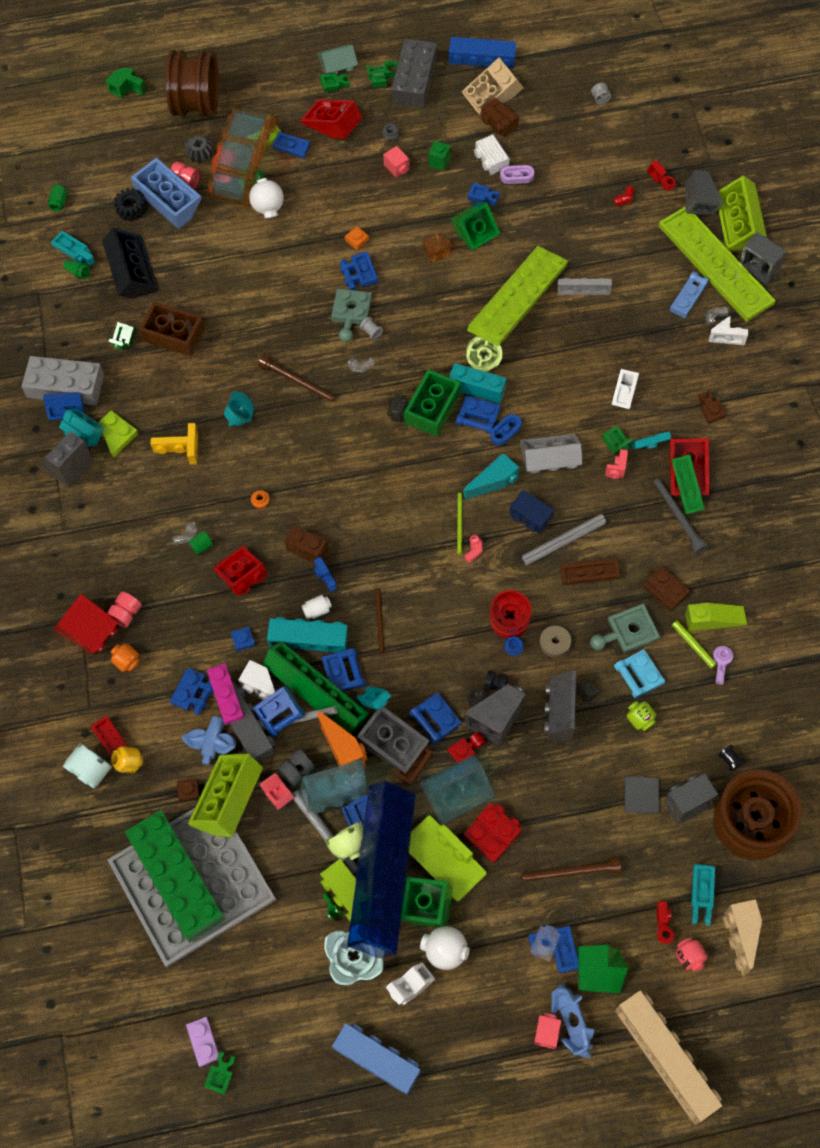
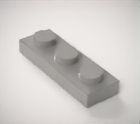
[557,278,612,295]

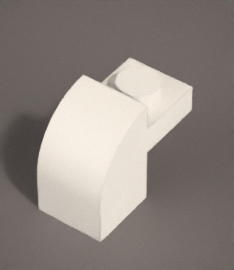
[386,963,435,1005]

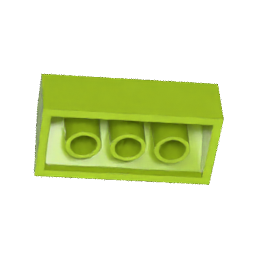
[718,176,767,251]
[188,754,263,837]

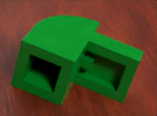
[106,68,147,98]

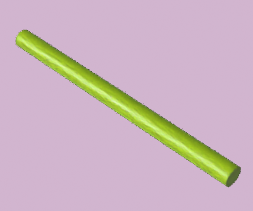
[457,493,462,554]

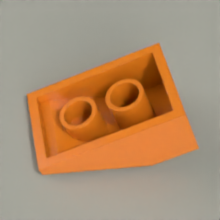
[317,712,368,778]

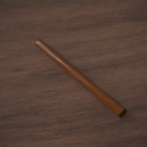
[375,589,384,653]

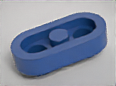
[490,414,522,446]

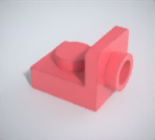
[605,449,628,479]

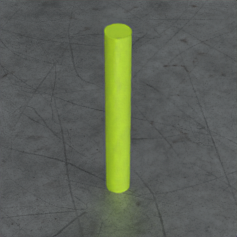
[672,620,717,669]

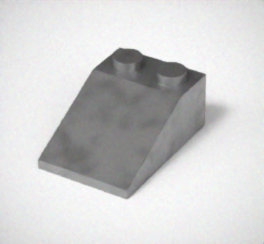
[356,707,429,774]

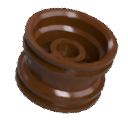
[166,50,219,117]
[713,769,802,860]

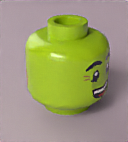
[627,701,657,731]

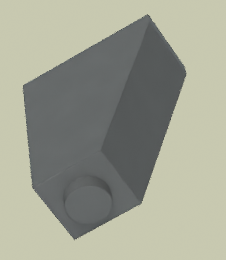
[686,170,723,215]

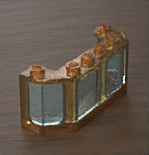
[208,105,279,207]

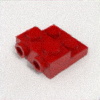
[213,546,268,597]
[463,803,522,864]

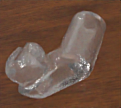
[704,307,728,323]
[348,357,376,373]

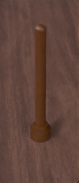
[258,354,335,402]
[521,857,621,882]

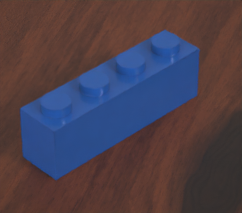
[449,37,516,69]

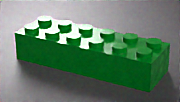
[125,810,226,943]

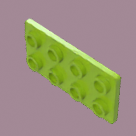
[401,815,486,902]

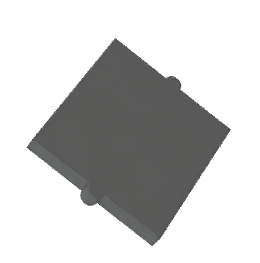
[624,775,659,815]

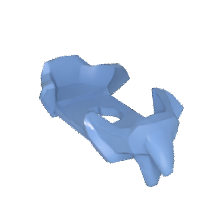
[551,983,594,1058]

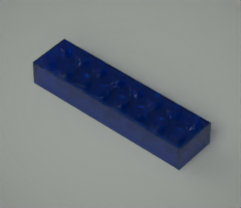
[347,780,416,959]

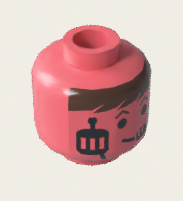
[676,938,708,972]

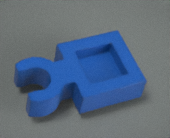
[468,183,500,206]
[313,557,337,592]

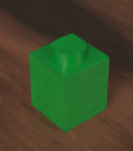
[428,141,451,171]

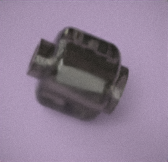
[387,394,410,422]

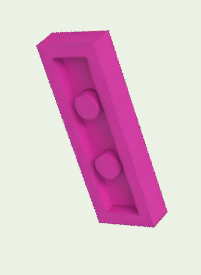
[207,663,244,725]

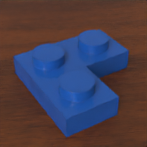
[528,926,578,974]

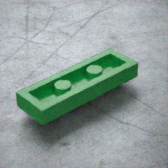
[671,455,704,514]

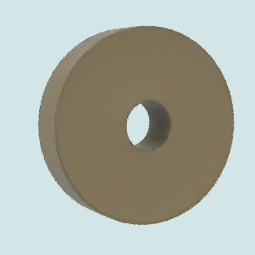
[540,626,571,658]

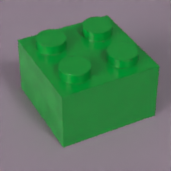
[400,877,453,928]

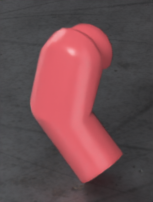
[464,535,483,563]

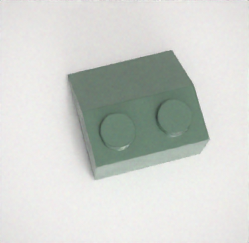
[317,44,358,74]

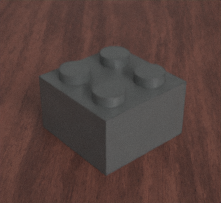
[740,232,786,285]
[664,774,718,824]

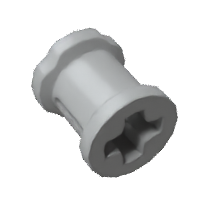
[360,317,383,340]

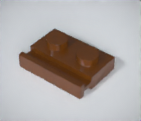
[642,566,690,612]

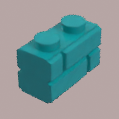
[59,408,104,448]

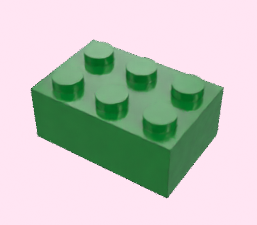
[404,369,461,437]

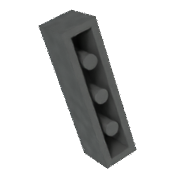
[213,683,275,763]

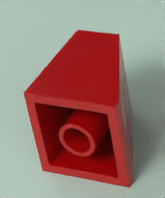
[53,594,119,655]

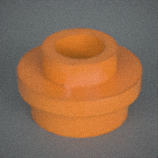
[251,490,270,509]

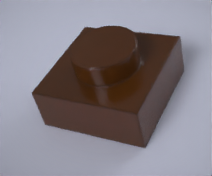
[177,777,200,802]

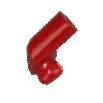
[614,186,634,206]

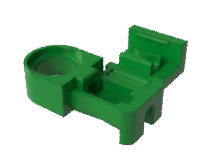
[367,61,398,88]

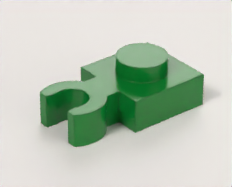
[319,73,350,92]
[203,1051,235,1094]

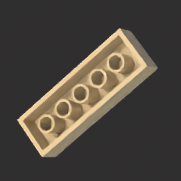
[615,990,722,1125]

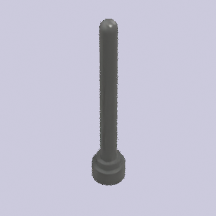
[654,478,709,555]

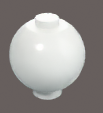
[249,178,284,219]
[420,926,469,970]

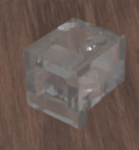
[530,925,560,962]

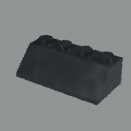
[102,228,158,299]

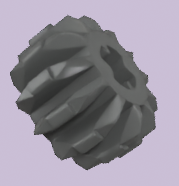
[185,134,214,164]

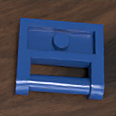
[456,396,500,434]
[322,648,366,692]
[254,686,305,737]
[409,692,462,744]

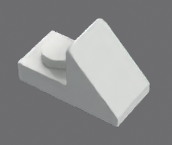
[709,316,748,345]
[612,369,639,409]

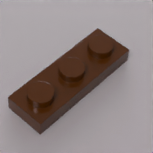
[559,558,620,586]

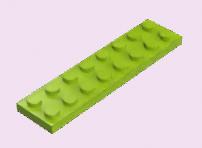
[658,206,776,322]
[467,246,568,347]

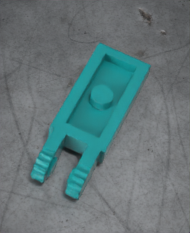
[356,686,391,710]
[691,864,715,926]

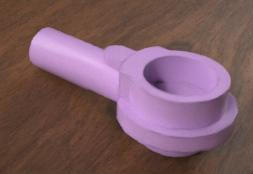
[713,646,733,685]

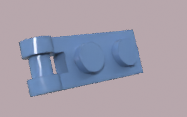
[670,271,709,318]

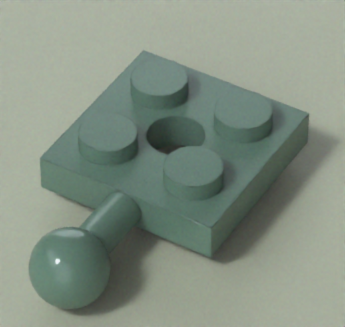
[331,289,372,342]
[590,604,660,653]

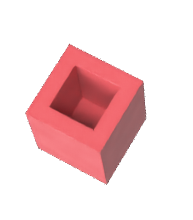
[383,146,410,178]
[534,1013,561,1049]

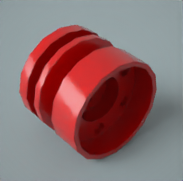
[489,590,532,639]

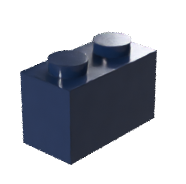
[509,490,554,534]

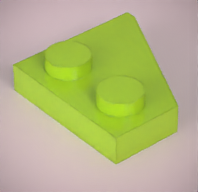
[98,411,138,457]

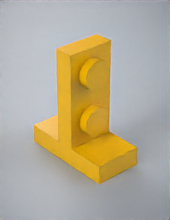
[151,423,198,465]

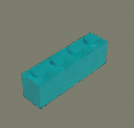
[267,617,348,653]

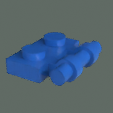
[340,251,378,290]
[169,667,214,715]

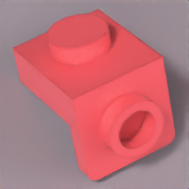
[260,773,294,810]

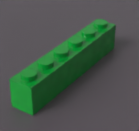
[263,641,369,736]

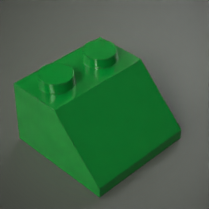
[450,202,501,251]

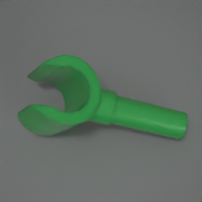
[322,893,344,921]

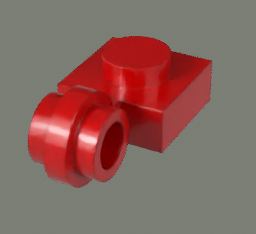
[647,160,676,191]
[447,732,486,767]
[656,901,674,945]

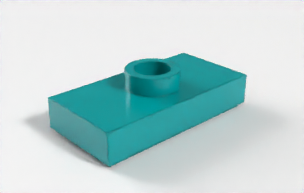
[630,432,671,449]

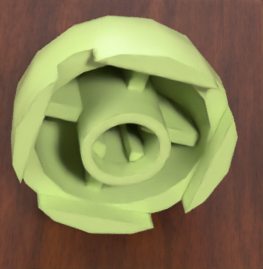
[466,336,503,372]
[325,821,367,860]

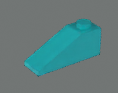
[464,453,519,499]

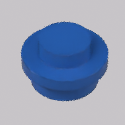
[504,637,524,656]

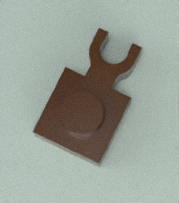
[698,390,726,424]

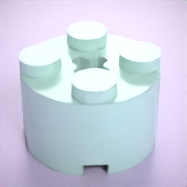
[63,743,112,789]

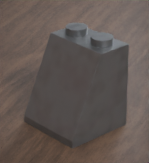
[42,431,94,488]
[466,684,526,746]

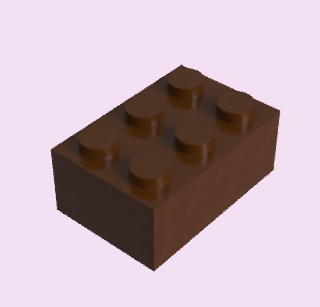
[139,301,205,356]

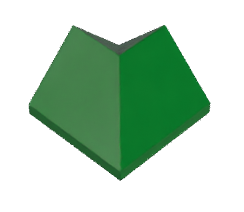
[578,945,628,994]

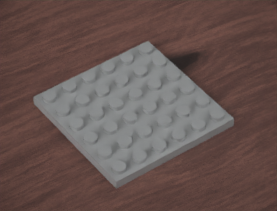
[107,808,277,968]

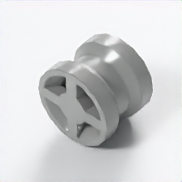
[591,83,611,105]

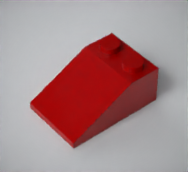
[300,99,362,139]
[669,438,709,495]

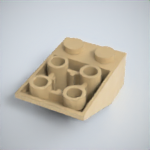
[462,58,524,115]
[723,899,762,976]

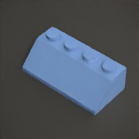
[131,158,202,229]

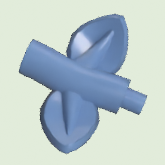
[182,717,236,765]

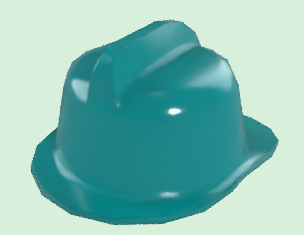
[224,391,254,427]

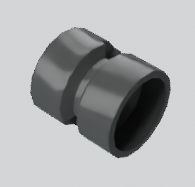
[277,749,315,787]

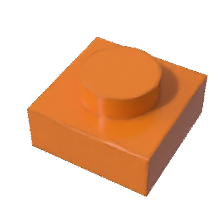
[344,226,369,250]

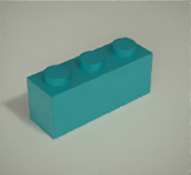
[449,363,507,404]

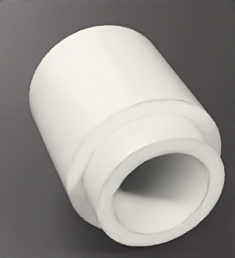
[302,595,332,620]

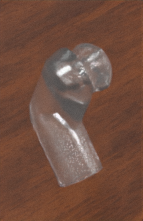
[173,522,197,545]

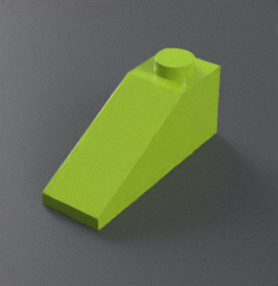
[685,603,747,632]

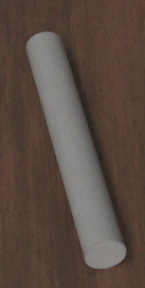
[284,706,338,724]

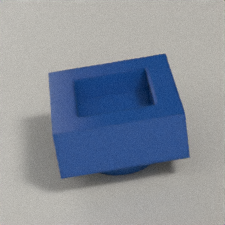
[230,626,255,652]

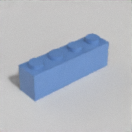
[332,1023,421,1096]

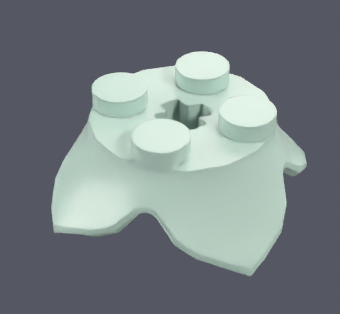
[325,925,383,985]

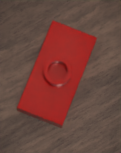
[90,715,128,757]

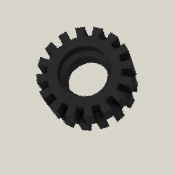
[114,188,147,221]

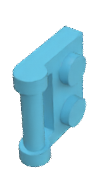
[614,649,665,699]

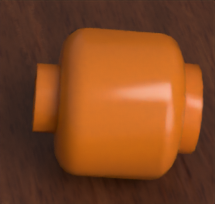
[111,643,140,672]

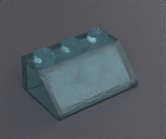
[420,755,495,825]
[300,760,367,813]

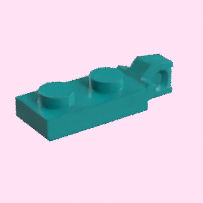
[50,231,96,266]

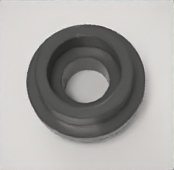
[382,124,399,140]

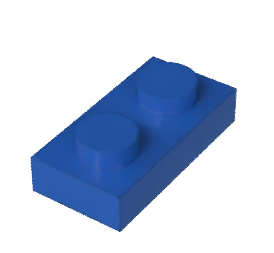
[273,132,310,159]

